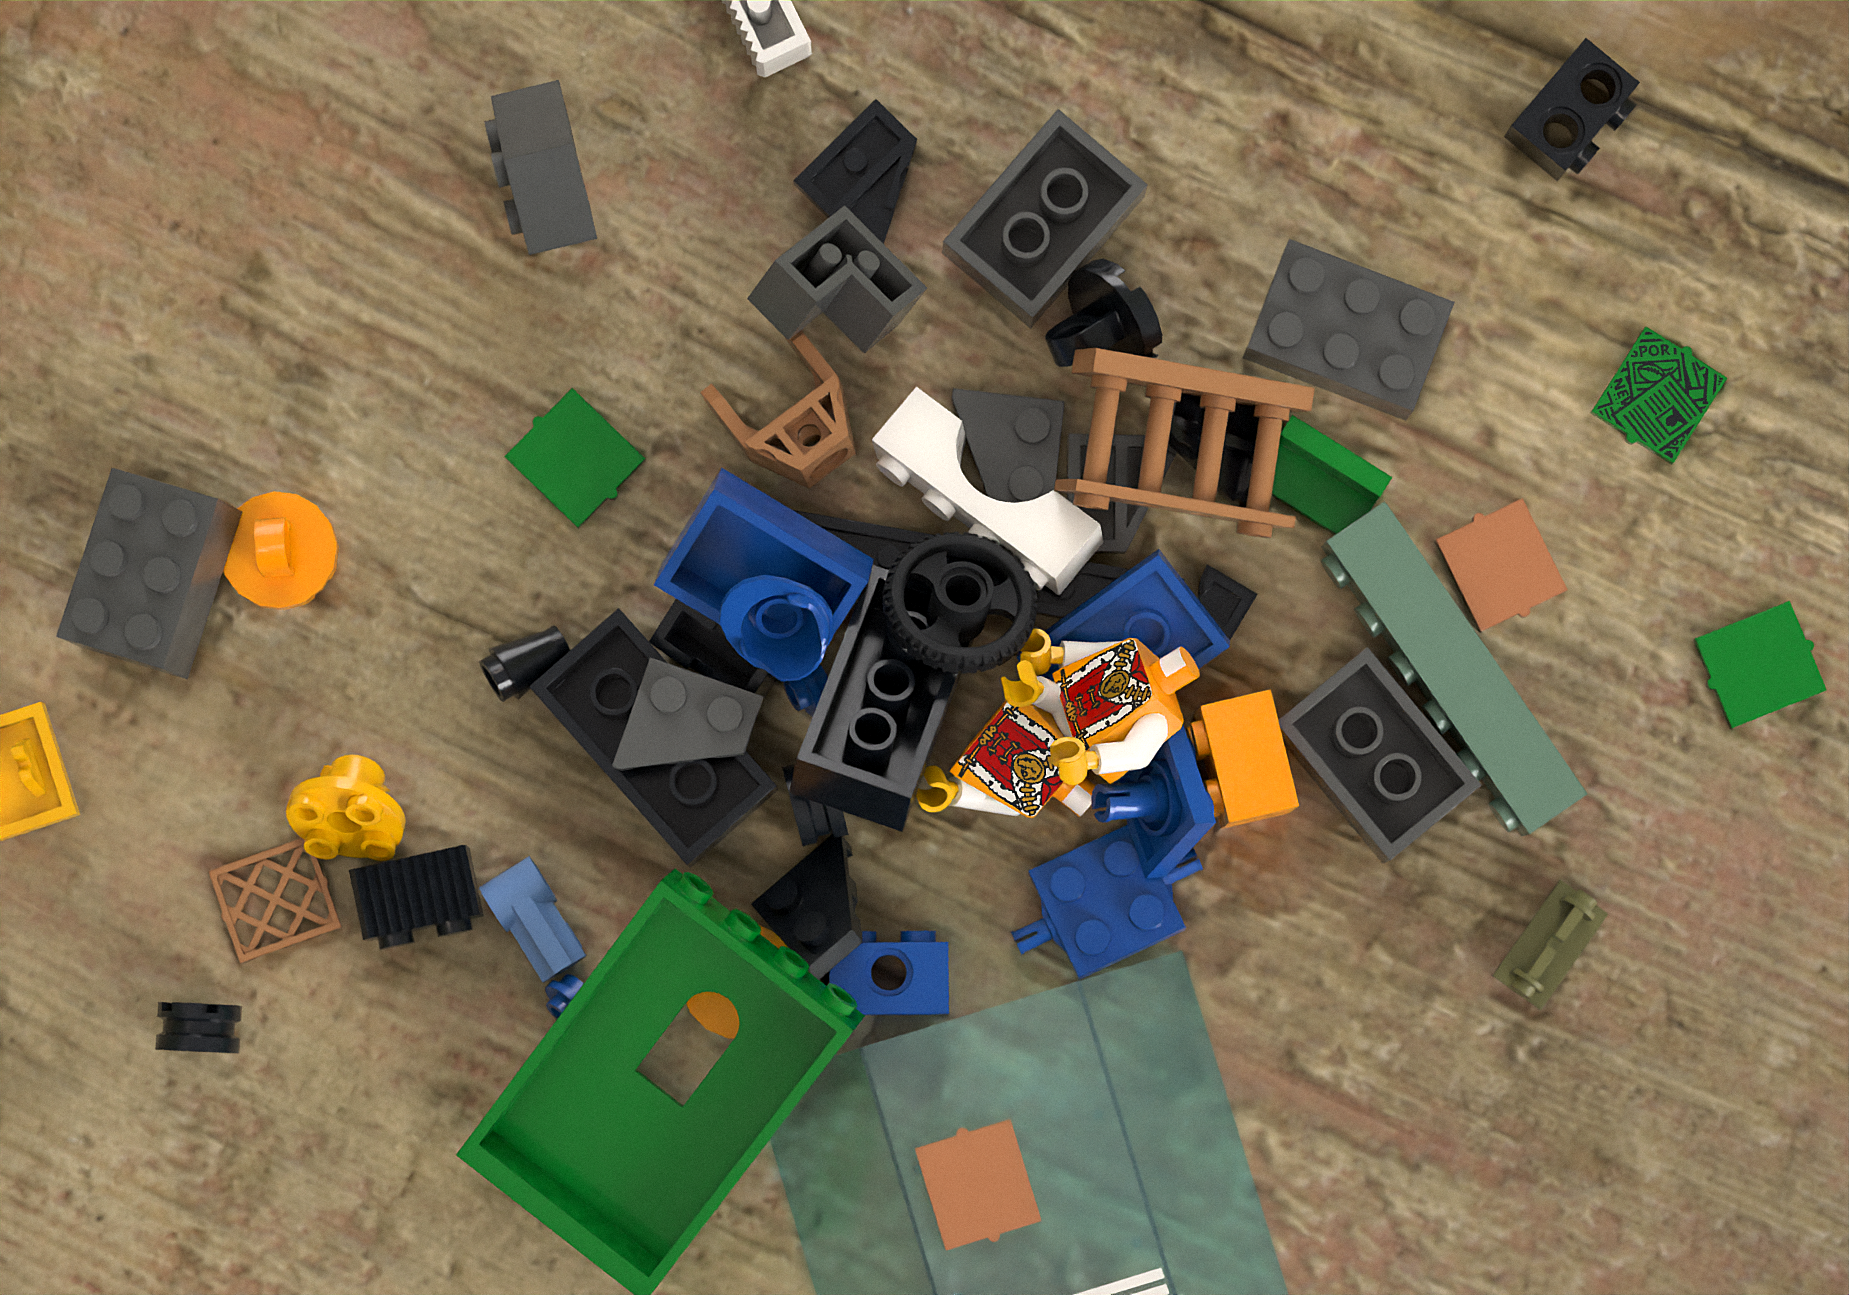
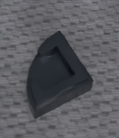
[1198,564,1257,640]

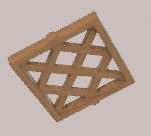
[208,838,342,963]

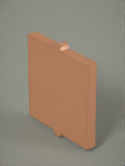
[1435,498,1568,632]
[915,1119,1042,1251]

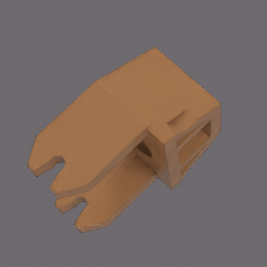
[700,330,856,489]

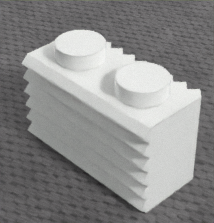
[721,0,812,78]

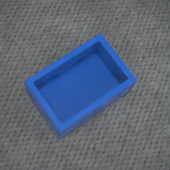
[654,468,874,636]

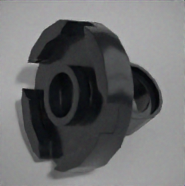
[1045,258,1163,367]

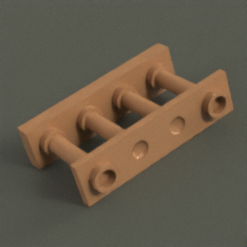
[1054,348,1315,538]

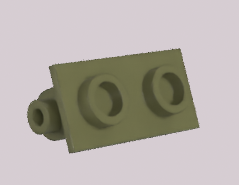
[1492,880,1608,1010]

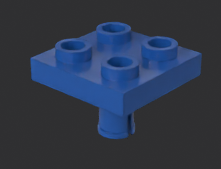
[1091,725,1216,878]

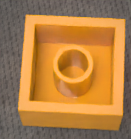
[1186,689,1299,829]

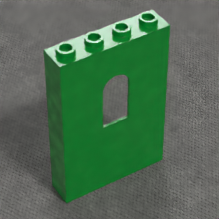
[456,868,865,1295]

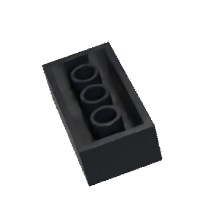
[789,565,974,832]
[529,608,778,868]

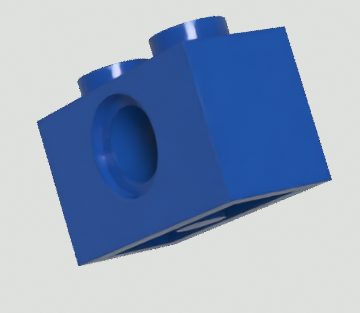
[829,931,949,1015]

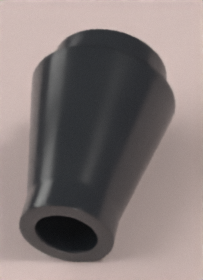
[479,625,570,702]

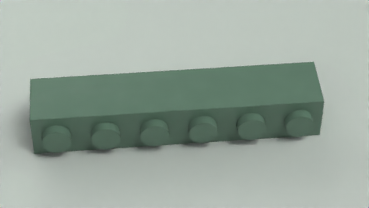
[1321,501,1588,837]

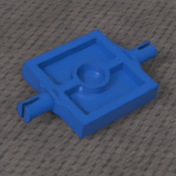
[1011,825,1203,980]

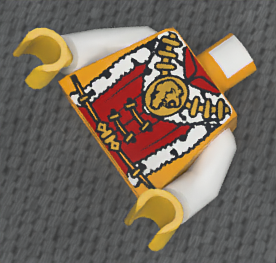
[1020,628,1200,785]
[916,660,1096,818]

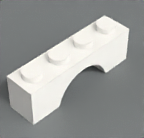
[872,387,1103,595]

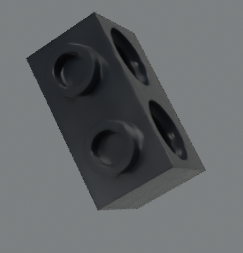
[1504,38,1640,181]

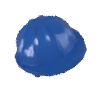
[719,575,833,682]

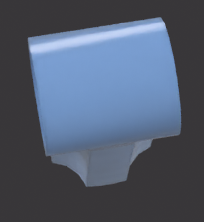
[479,856,587,983]

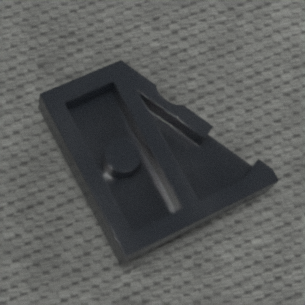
[793,99,917,244]
[751,835,863,980]

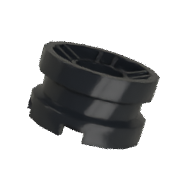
[782,764,849,847]
[155,1002,242,1054]

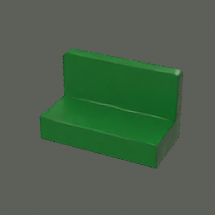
[1272,415,1392,535]

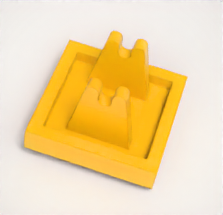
[0,702,80,841]

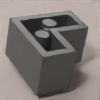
[484,80,597,255]
[747,205,927,354]

